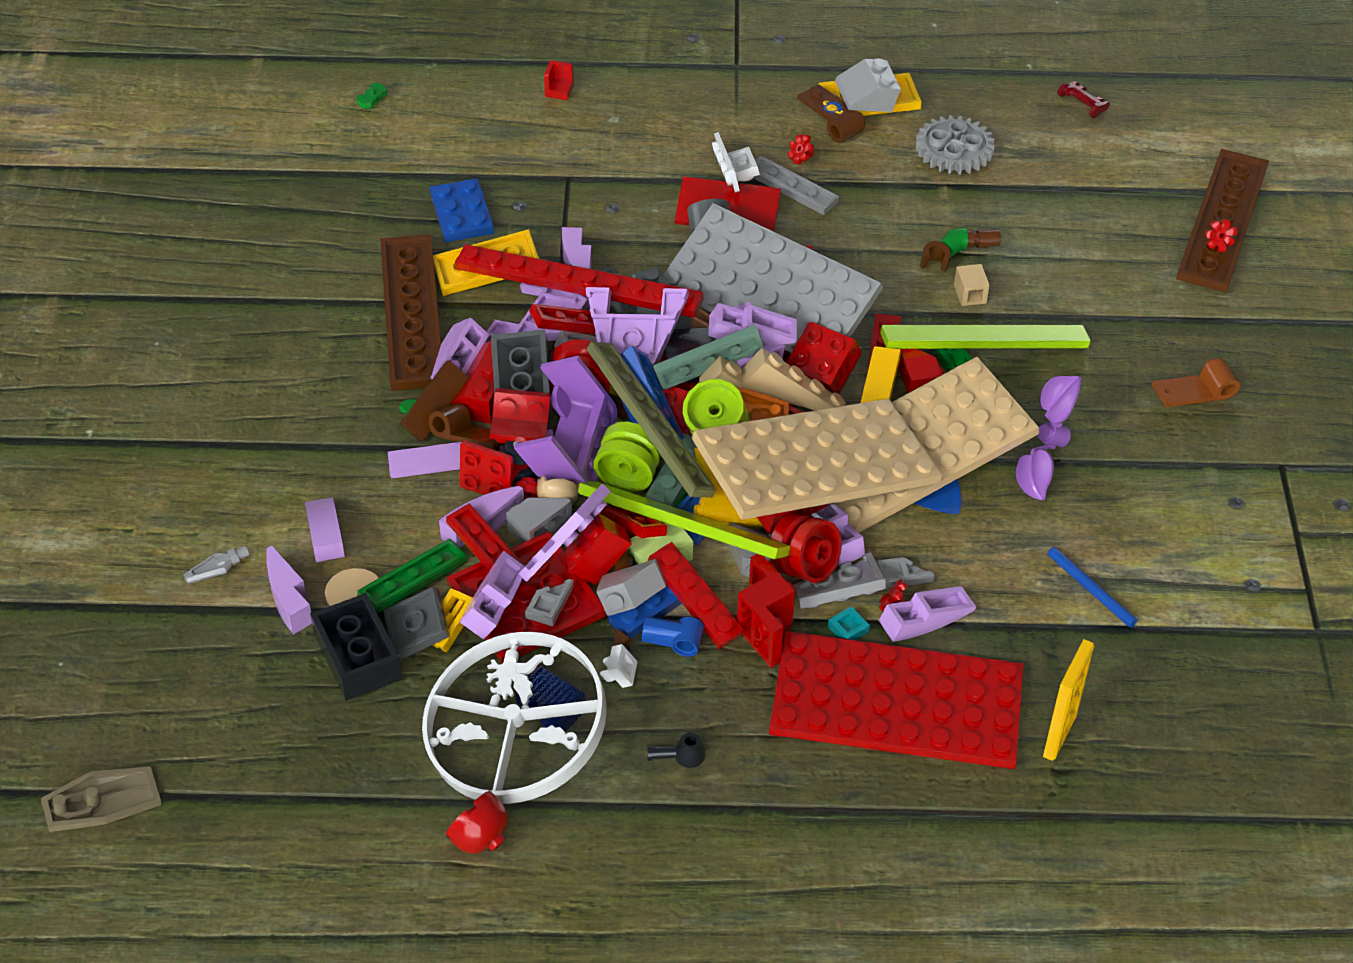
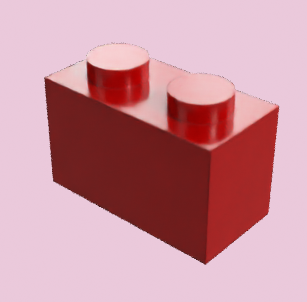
[563,513,632,586]

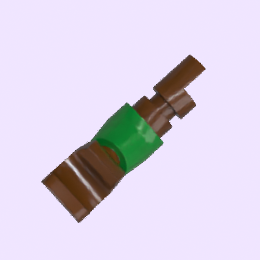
[920,227,1001,272]

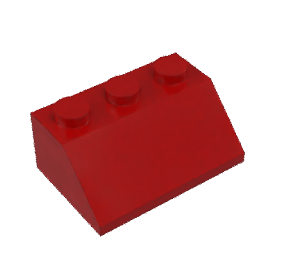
[449,341,495,424]

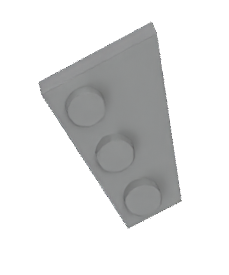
[793,552,886,609]

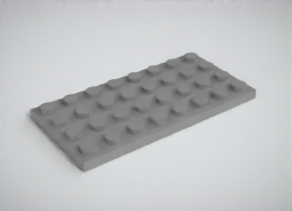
[663,203,883,355]

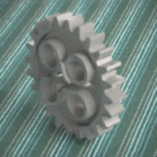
[916,115,995,175]

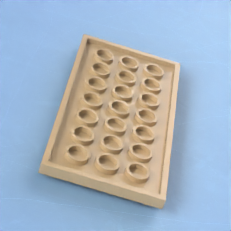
[835,357,1039,533]
[692,399,942,520]

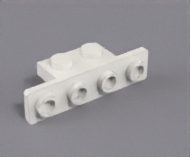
[712,132,760,193]

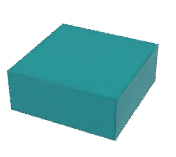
[828,606,870,640]

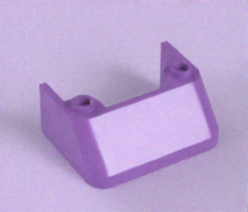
[514,356,617,484]

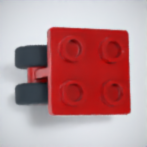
[459,440,537,495]

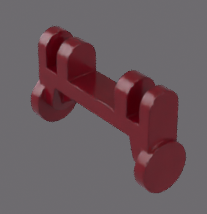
[1057,81,1110,118]

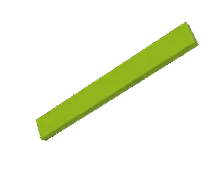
[880,325,1091,349]
[578,481,791,559]

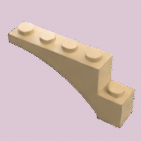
[699,347,845,411]

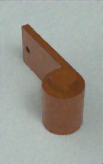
[1151,358,1241,407]

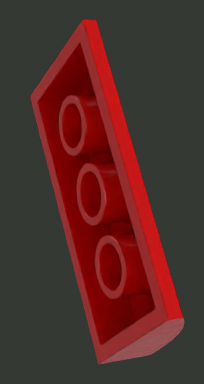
[675,176,781,232]

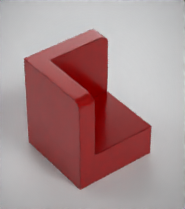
[544,60,574,100]

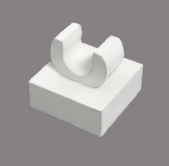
[600,644,638,688]

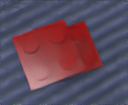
[737,554,796,668]

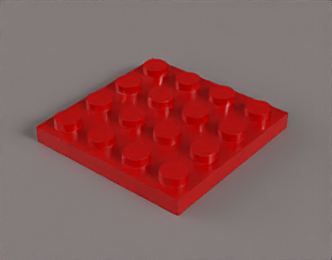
[447,531,606,664]

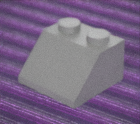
[835,58,901,112]

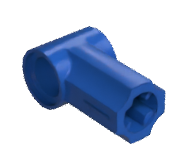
[642,616,704,657]

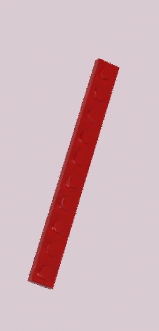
[455,244,704,318]

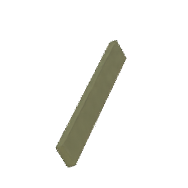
[587,342,716,498]

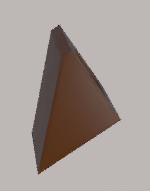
[615,628,630,650]

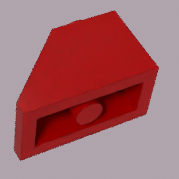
[898,349,945,394]

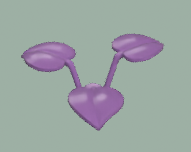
[1016,376,1082,500]

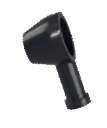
[647,733,705,768]

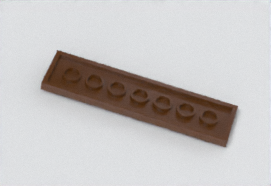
[1176,149,1269,293]
[380,234,441,391]

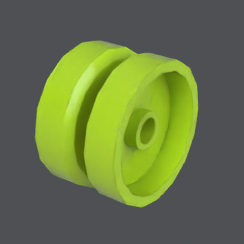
[683,379,750,435]
[594,422,661,492]

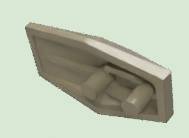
[41,766,162,832]

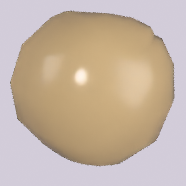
[537,476,579,504]

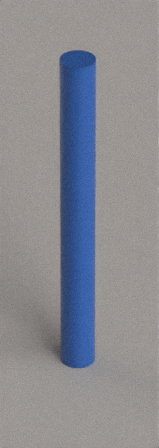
[1047,547,1138,628]

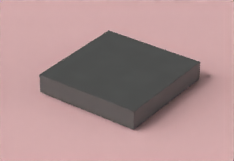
[383,586,450,660]

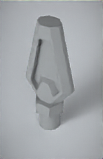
[183,545,249,584]

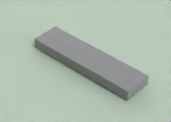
[754,156,839,215]

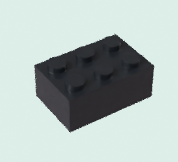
[310,593,402,700]

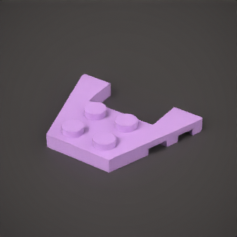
[486,283,589,342]
[586,287,689,368]
[518,483,611,582]

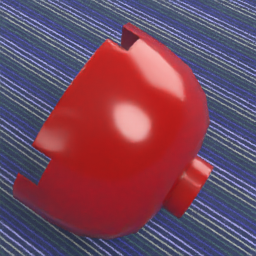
[446,790,509,854]

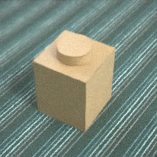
[954,264,989,306]

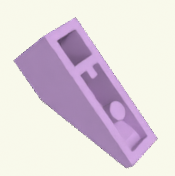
[431,318,489,379]

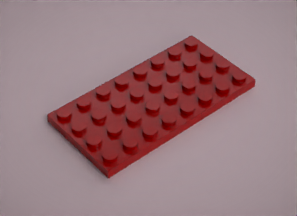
[769,631,1023,769]

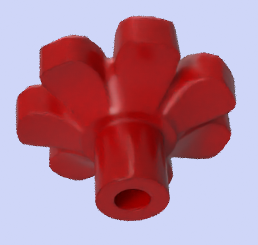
[787,134,814,165]
[1205,219,1238,252]
[879,579,908,611]

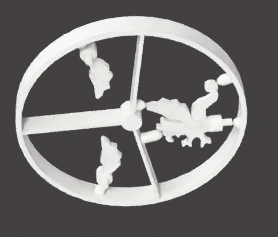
[422,632,607,804]

